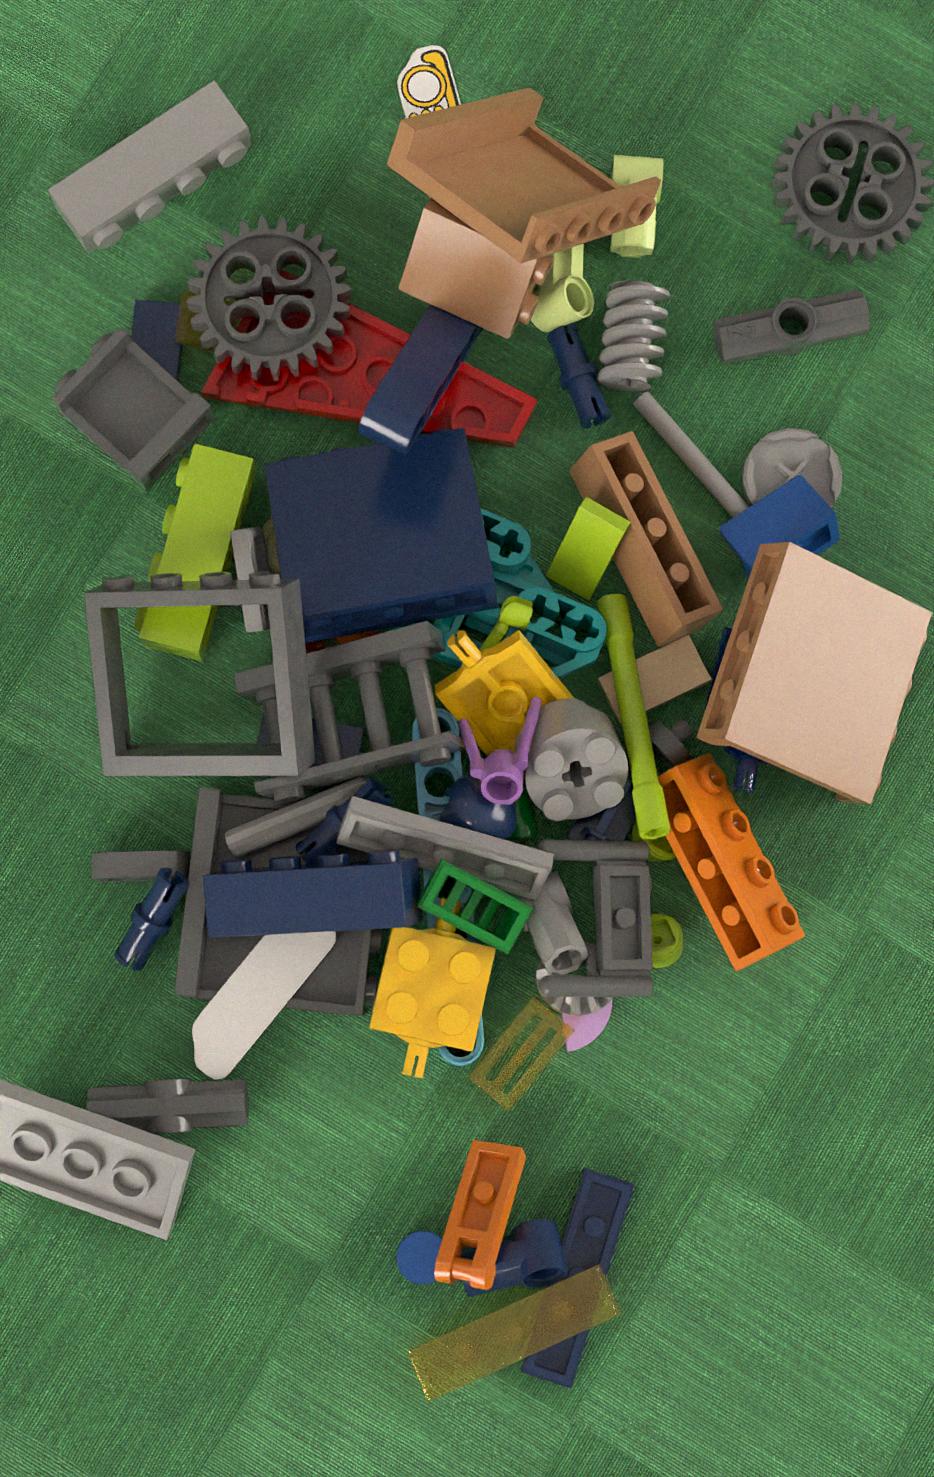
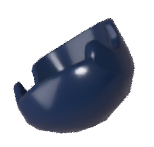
[439,773,517,840]

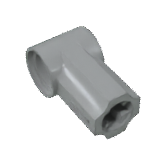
[509,871,589,975]

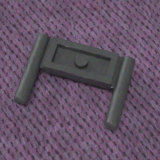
[536,839,653,997]

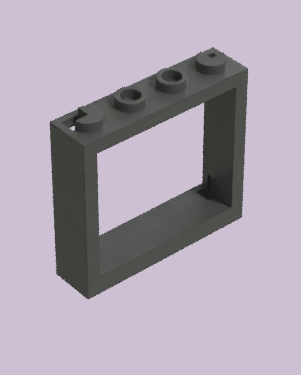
[84,571,316,776]

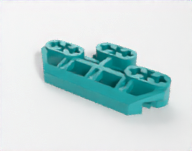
[371,508,607,679]

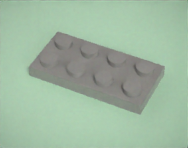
[0,1080,196,1240]

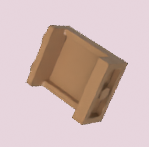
[398,198,554,340]

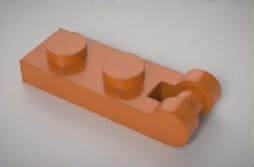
[434,1140,526,1290]

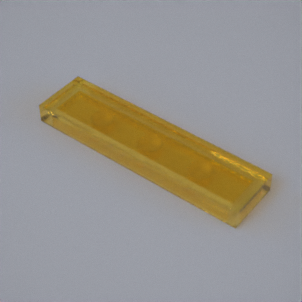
[407,1265,622,1402]

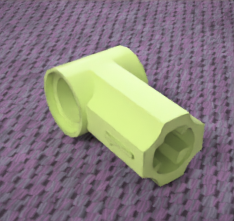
[610,155,664,258]
[531,243,594,333]

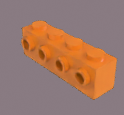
[658,753,806,972]

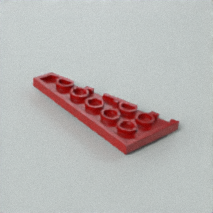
[201,269,538,448]

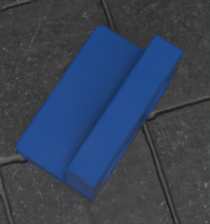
[719,475,840,582]

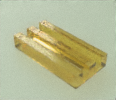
[468,997,575,1111]

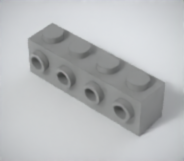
[48,81,252,254]

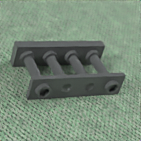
[234,621,466,804]

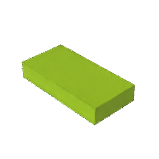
[546,497,631,601]

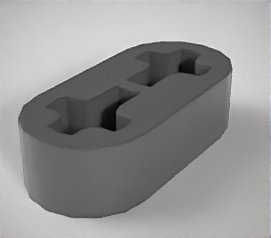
[92,851,190,882]

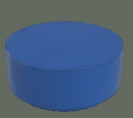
[397,1230,442,1285]

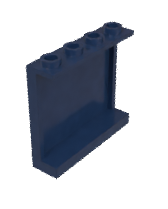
[264,428,498,643]

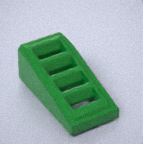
[415,859,533,954]

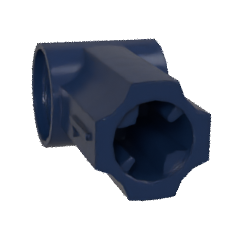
[460,1219,567,1297]

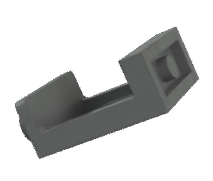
[52,327,216,491]

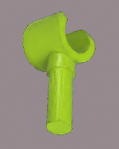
[479,596,533,651]

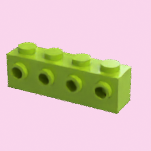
[134,443,257,662]

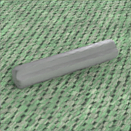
[225,777,366,858]

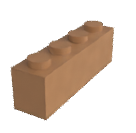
[569,431,724,647]

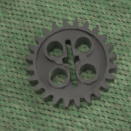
[771,102,934,264]
[186,216,351,381]

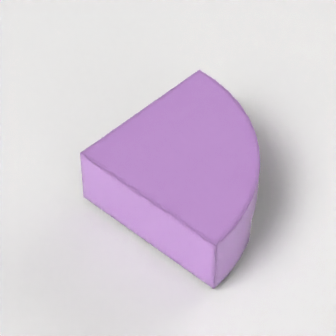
[561,1000,612,1052]

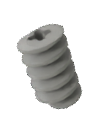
[598,280,670,392]

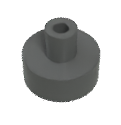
[649,718,694,769]

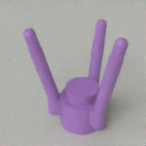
[458,697,541,805]

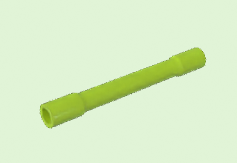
[597,594,671,839]

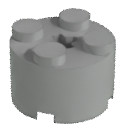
[514,699,628,821]

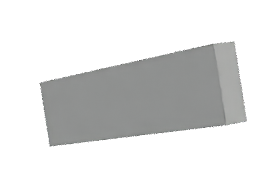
[336,796,554,900]

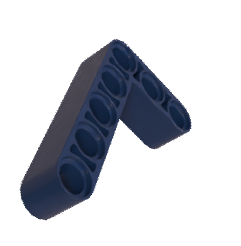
[358,304,483,455]

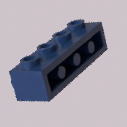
[203,849,423,938]

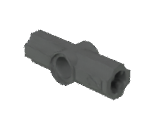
[713,289,870,365]
[87,1079,249,1134]

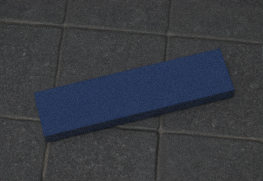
[520,1168,635,1388]

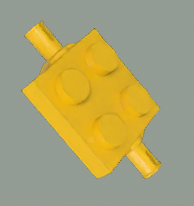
[435,630,575,756]
[369,898,496,1079]

